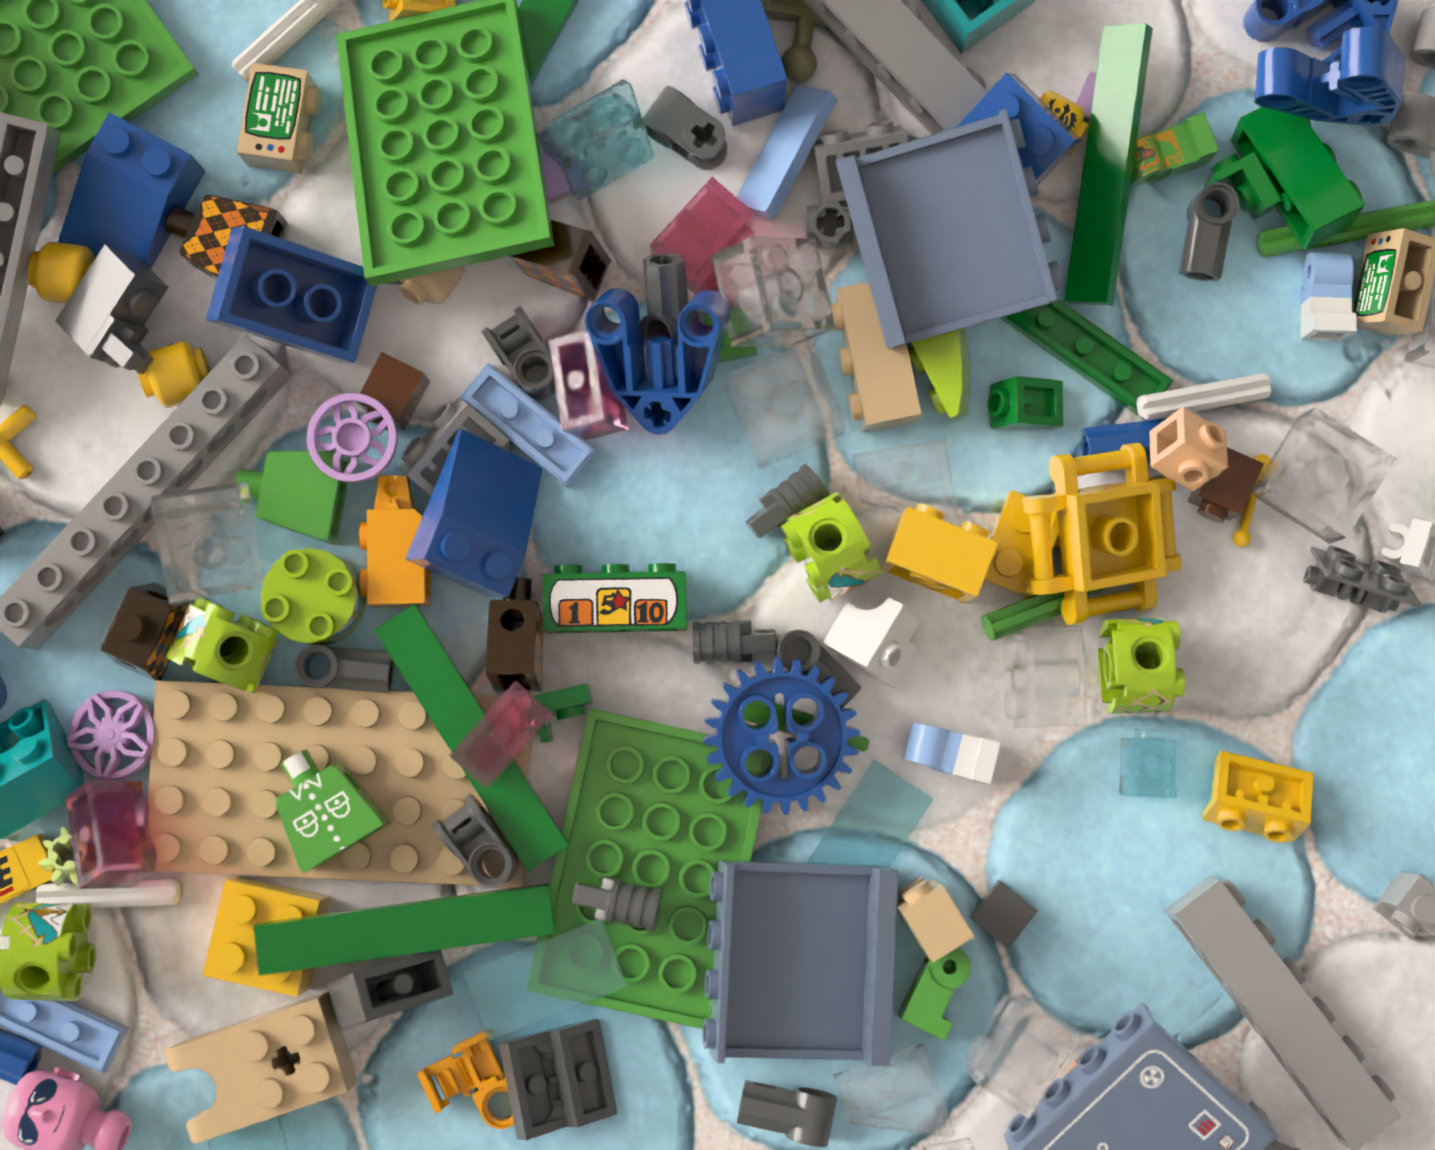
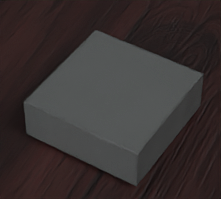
[969,880,1038,948]

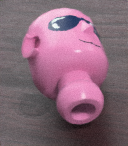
[2,1067,132,1150]

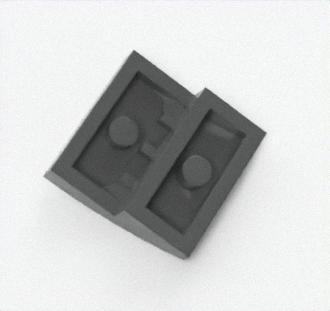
[499,1019,618,1140]

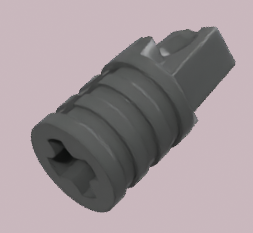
[746,464,830,538]
[692,620,777,664]
[572,876,663,932]

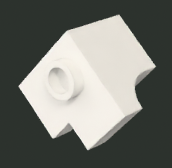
[823,597,921,688]

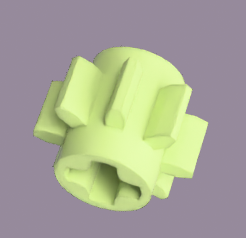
[39,827,104,888]

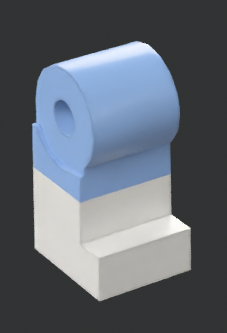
[1300,251,1357,341]
[903,722,1001,784]

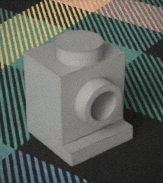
[1372,871,1435,939]

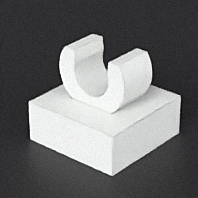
[1381,518,1435,578]

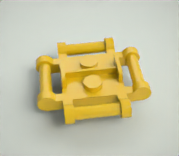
[1023,443,1182,625]

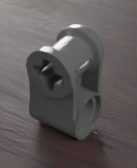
[639,86,728,170]
[481,306,560,399]
[432,793,519,886]

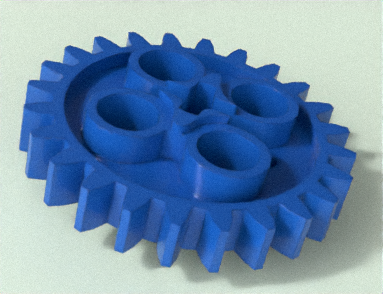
[703,657,860,815]

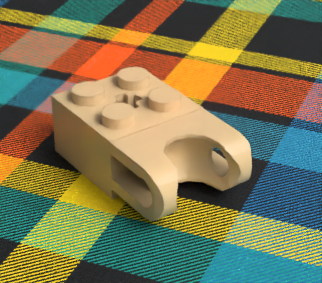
[163,991,358,1144]

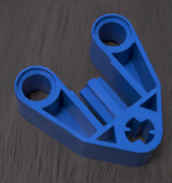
[1243,0,1399,65]
[1255,27,1405,126]
[585,288,731,435]

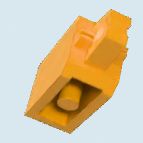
[359,475,432,608]

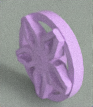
[307,393,398,483]
[67,690,155,780]

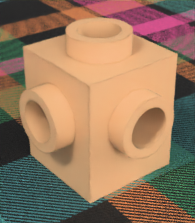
[1150,407,1228,491]

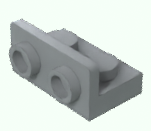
[811,120,908,202]
[398,398,509,496]

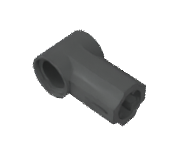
[1179,183,1239,281]
[807,201,854,248]
[640,252,699,348]
[775,630,862,709]
[295,644,394,694]
[737,1080,838,1147]

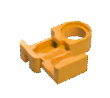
[417,1028,514,1129]

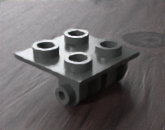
[1303,546,1422,613]

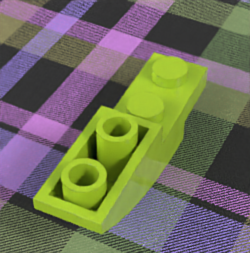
[908,328,970,419]

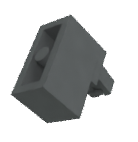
[55,244,169,374]
[327,950,454,1030]

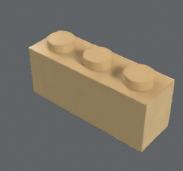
[829,282,922,432]

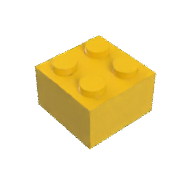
[880,504,998,603]
[202,876,331,997]

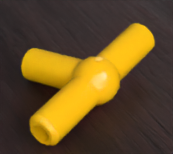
[0,405,36,480]

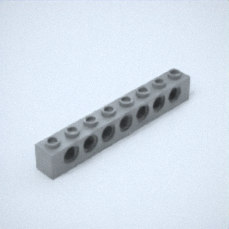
[0,334,292,650]

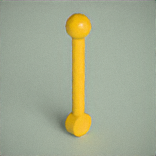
[1233,454,1272,547]

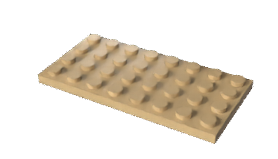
[143,680,533,887]

